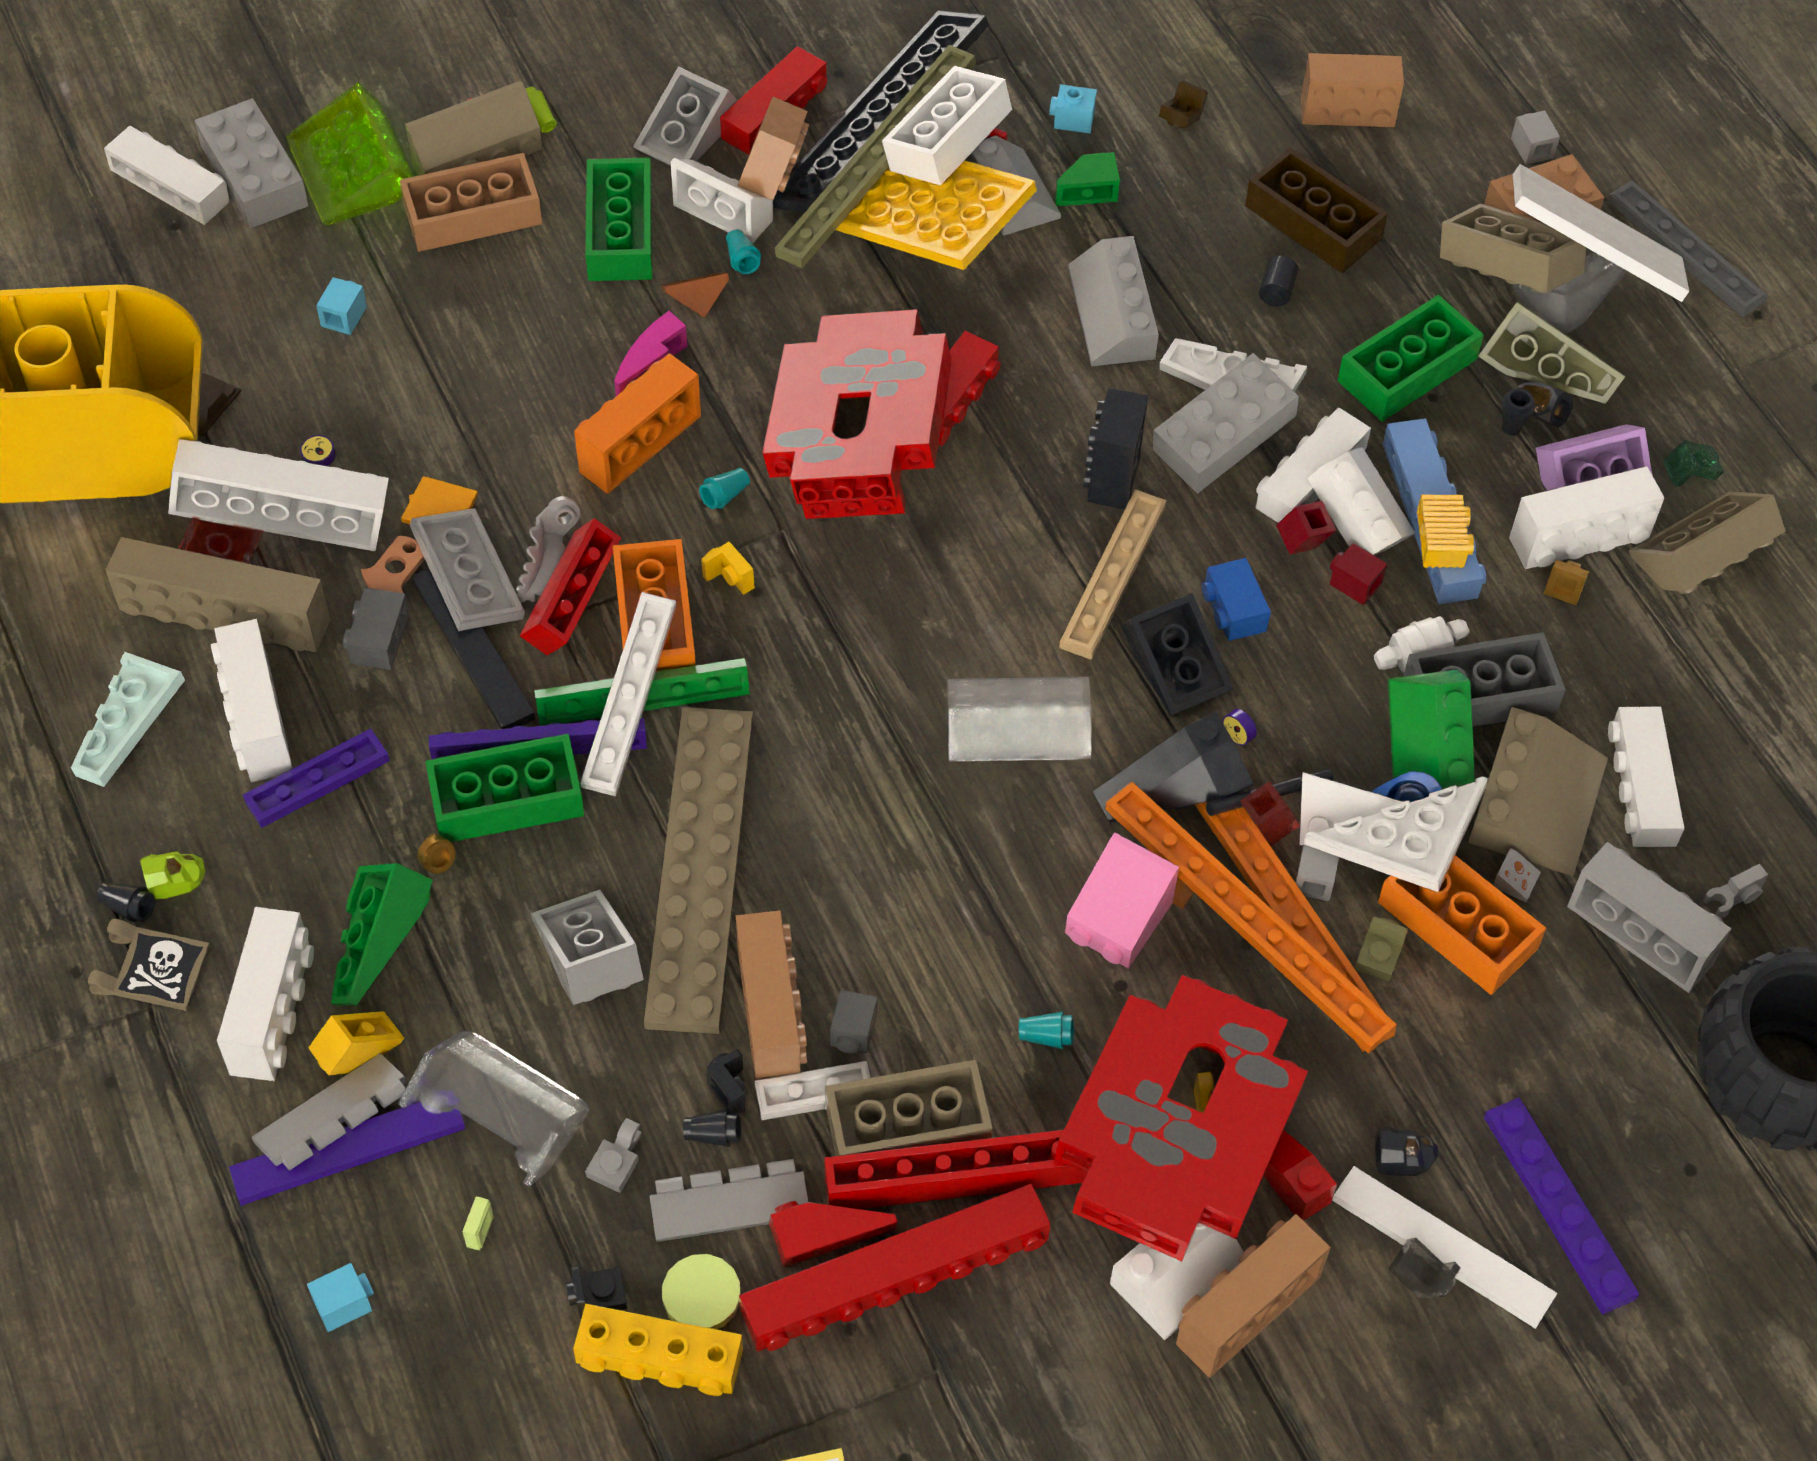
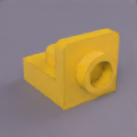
[701,542,755,595]

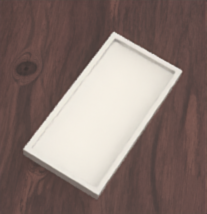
[1513,164,1689,302]

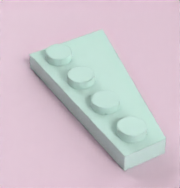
[71,652,185,787]

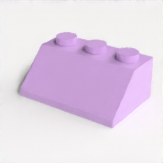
[1536,424,1652,491]

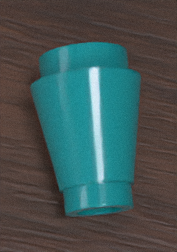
[726,229,761,274]
[699,468,750,509]
[1018,1011,1074,1049]

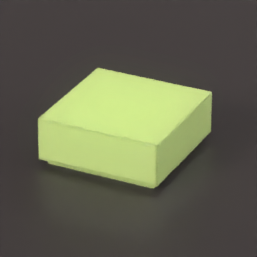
[462,1196,494,1251]

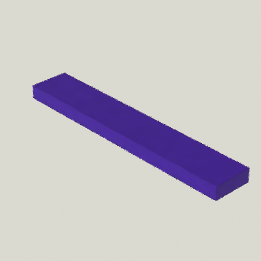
[229,1091,465,1206]

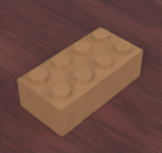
[399,153,542,252]
[736,910,807,1080]
[1176,1214,1331,1378]

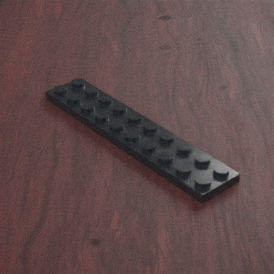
[773,11,989,213]

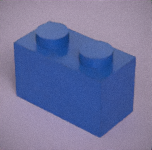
[1202,558,1271,641]

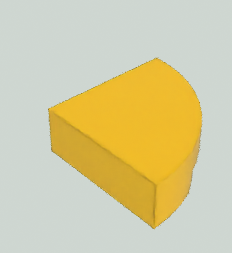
[1194,1072,1214,1113]

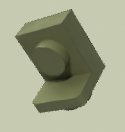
[1354,917,1408,982]

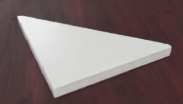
[1304,776,1488,892]

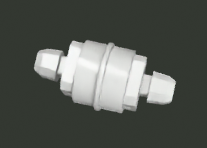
[1374,616,1469,673]

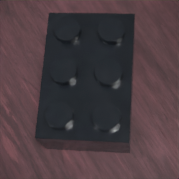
[1083,387,1149,509]

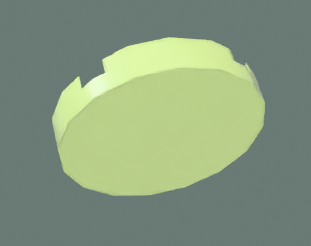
[662,1254,741,1330]

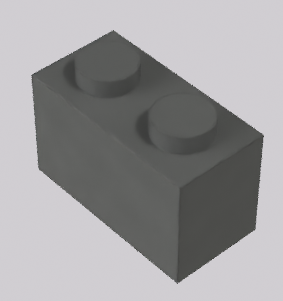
[343,588,409,670]

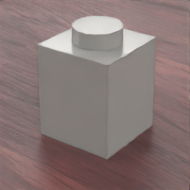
[1511,110,1560,165]
[1295,845,1339,901]

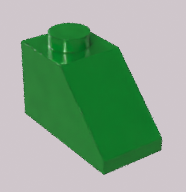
[1055,152,1120,206]

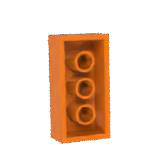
[574,353,701,494]
[613,539,696,672]
[1378,855,1546,995]

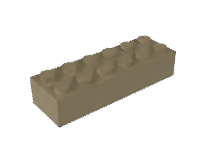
[106,537,331,653]

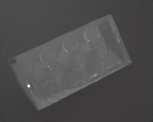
[946,677,1091,762]

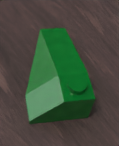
[331,863,433,1006]

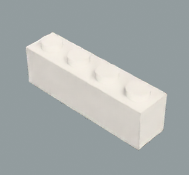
[104,126,230,225]
[1256,407,1371,523]
[1608,706,1684,847]

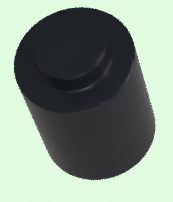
[1259,256,1299,307]

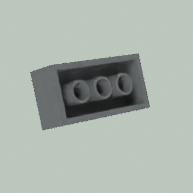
[1403,632,1566,727]

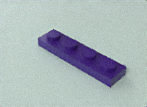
[243,728,390,828]

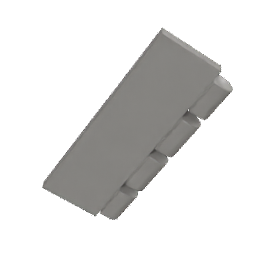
[252,1053,407,1170]
[649,1159,808,1242]

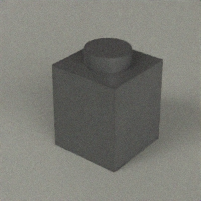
[830,990,877,1054]

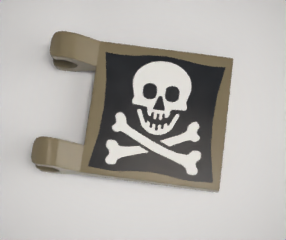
[88,919,210,1011]

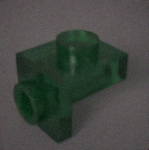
[1663,440,1724,486]

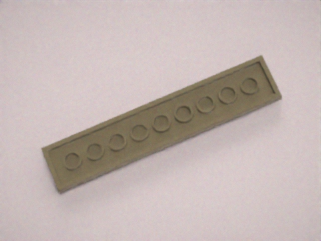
[644,707,753,1034]

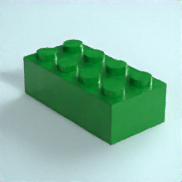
[585,158,653,281]
[1337,295,1484,422]
[425,734,584,842]

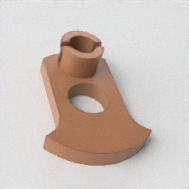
[361,536,425,593]

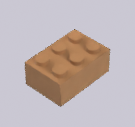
[1301,53,1404,127]
[737,97,809,200]
[1484,154,1604,223]

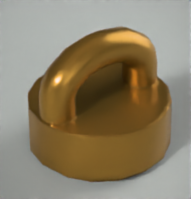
[417,833,456,874]

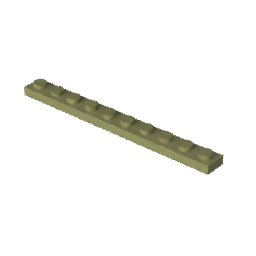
[775,45,976,269]

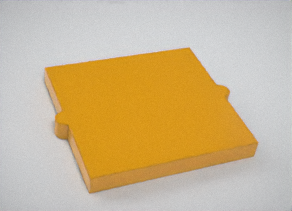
[401,476,478,524]

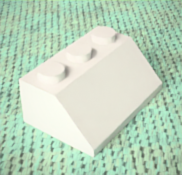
[671,158,773,243]
[1307,447,1415,556]
[1110,1223,1244,1340]

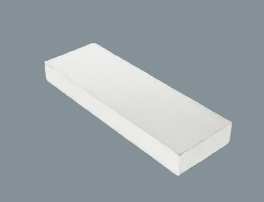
[755,1061,870,1120]

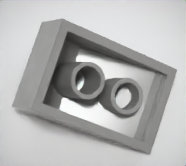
[633,66,738,167]
[531,890,644,1005]

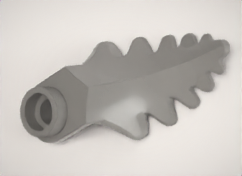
[516,496,580,603]

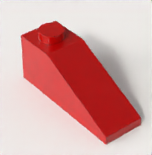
[1264,1130,1337,1221]
[769,1201,898,1268]

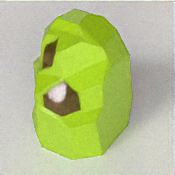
[140,851,206,899]

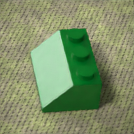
[1388,670,1475,788]

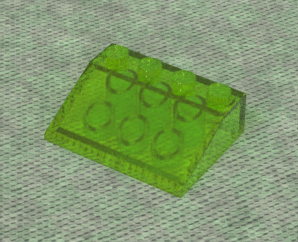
[285,82,414,226]

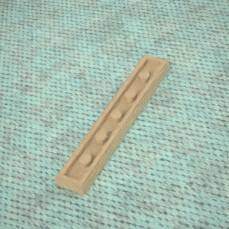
[1059,489,1166,660]

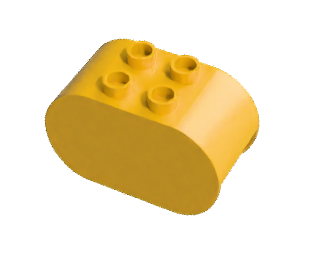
[0,285,203,503]

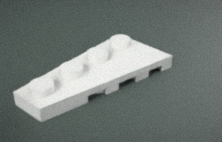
[1160,338,1307,392]
[1299,772,1404,845]

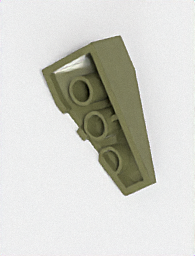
[1478,300,1625,404]

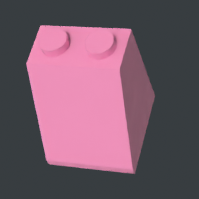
[1065,833,1179,969]

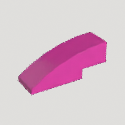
[614,311,687,396]

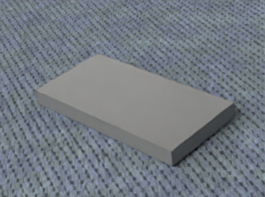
[410,508,525,631]

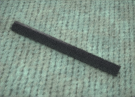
[1206,768,1334,816]

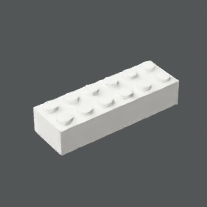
[168,439,389,551]

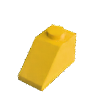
[308,1011,404,1075]

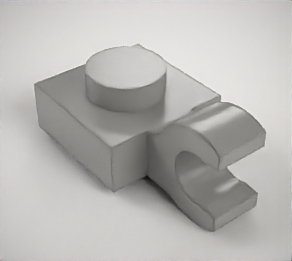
[1703,864,1768,918]
[585,1118,642,1193]

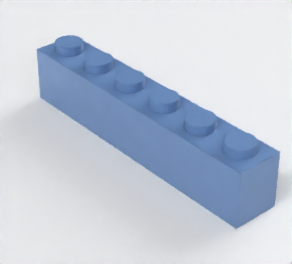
[1382,418,1486,604]

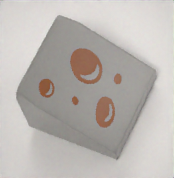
[1493,848,1541,902]

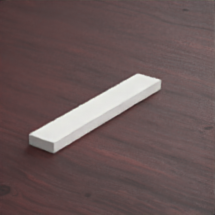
[580,592,676,796]
[1332,1166,1557,1329]

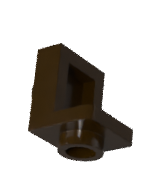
[1158,80,1208,128]

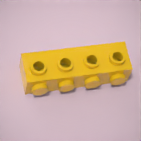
[573,1304,743,1396]

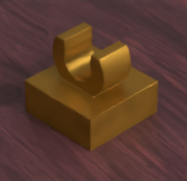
[1543,560,1589,606]

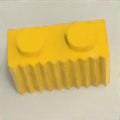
[1417,494,1474,569]

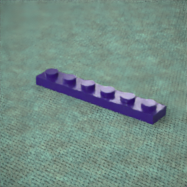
[428,718,647,760]
[1484,1097,1639,1315]

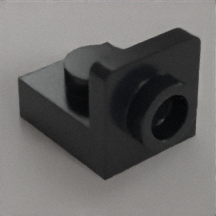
[707,1049,747,1113]
[565,1266,627,1318]

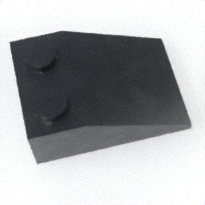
[1121,593,1234,716]

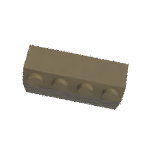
[1468,707,1608,876]

